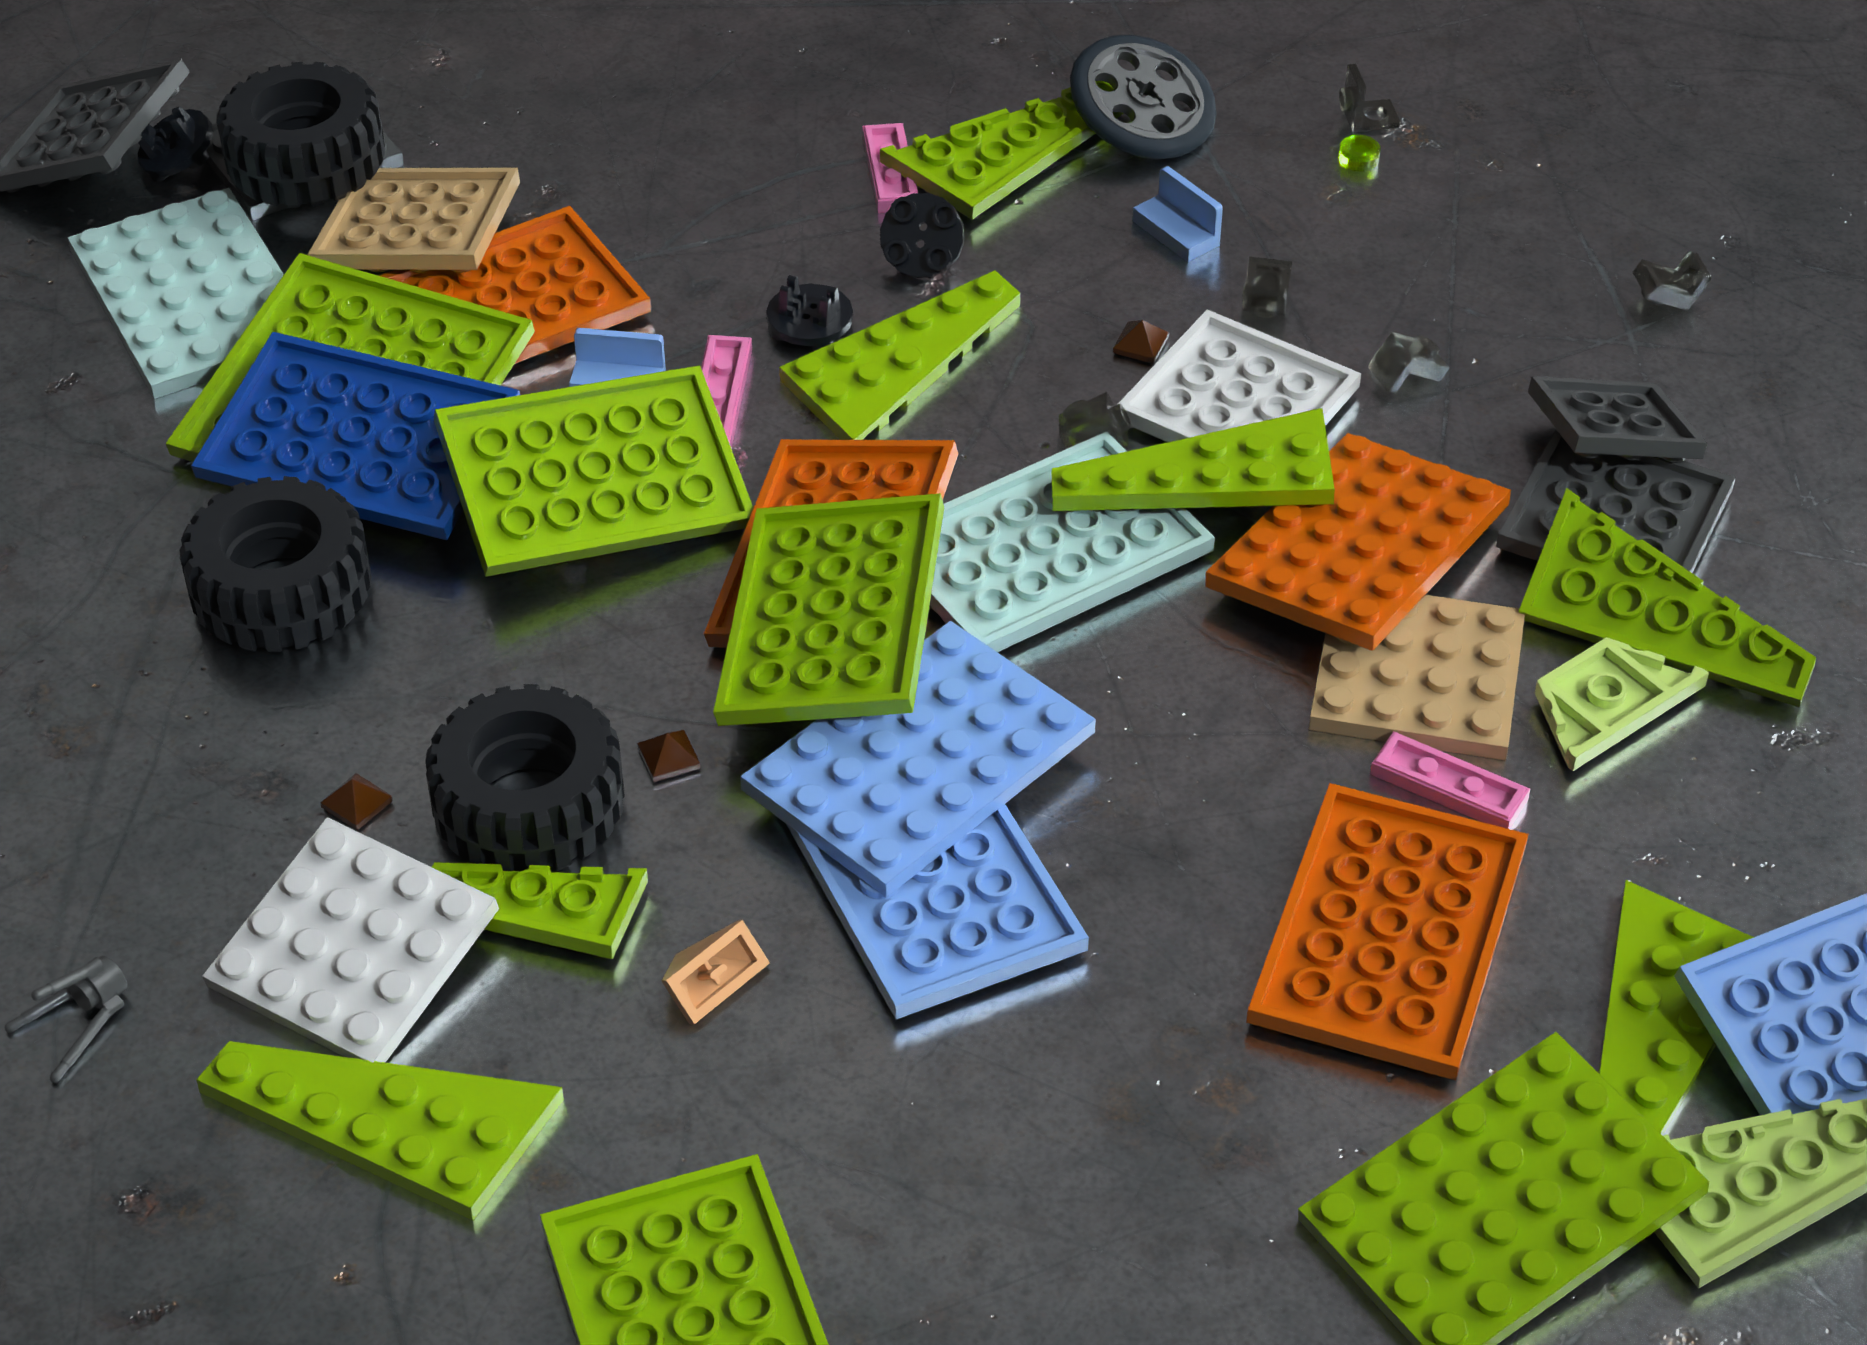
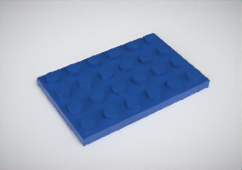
[191,332,520,540]

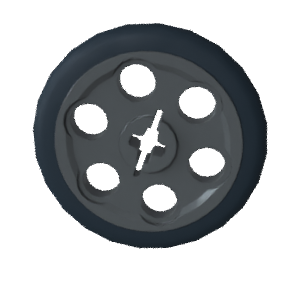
[1070,35,1216,159]

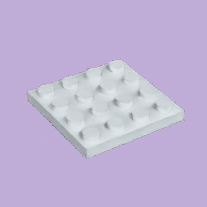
[1115,309,1361,442]
[202,817,499,1063]

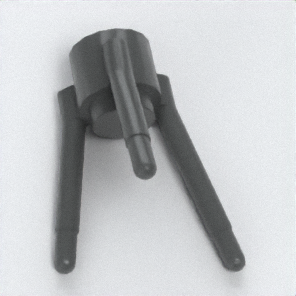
[5,956,128,1083]

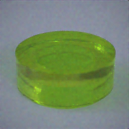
[1338,135,1381,172]

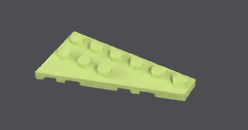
[1654,1099,1867,1289]

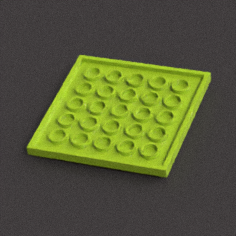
[165,253,535,462]

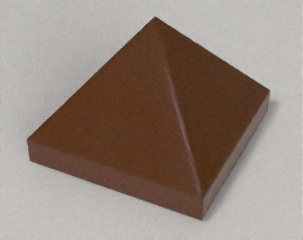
[1113,320,1169,364]
[637,730,701,782]
[320,773,393,831]

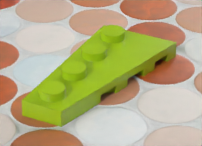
[432,862,648,959]

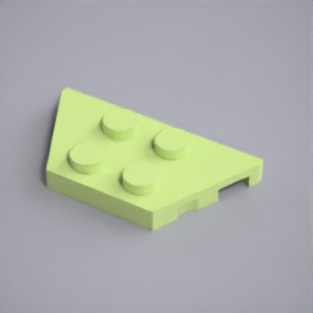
[1535,637,1709,771]

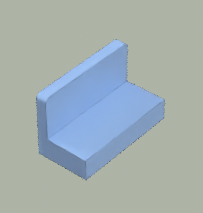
[1132,166,1223,262]
[569,328,666,387]

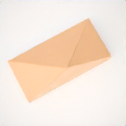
[662,920,770,1025]

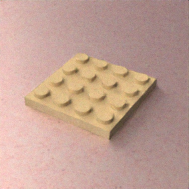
[307,168,520,273]
[1309,595,1525,761]

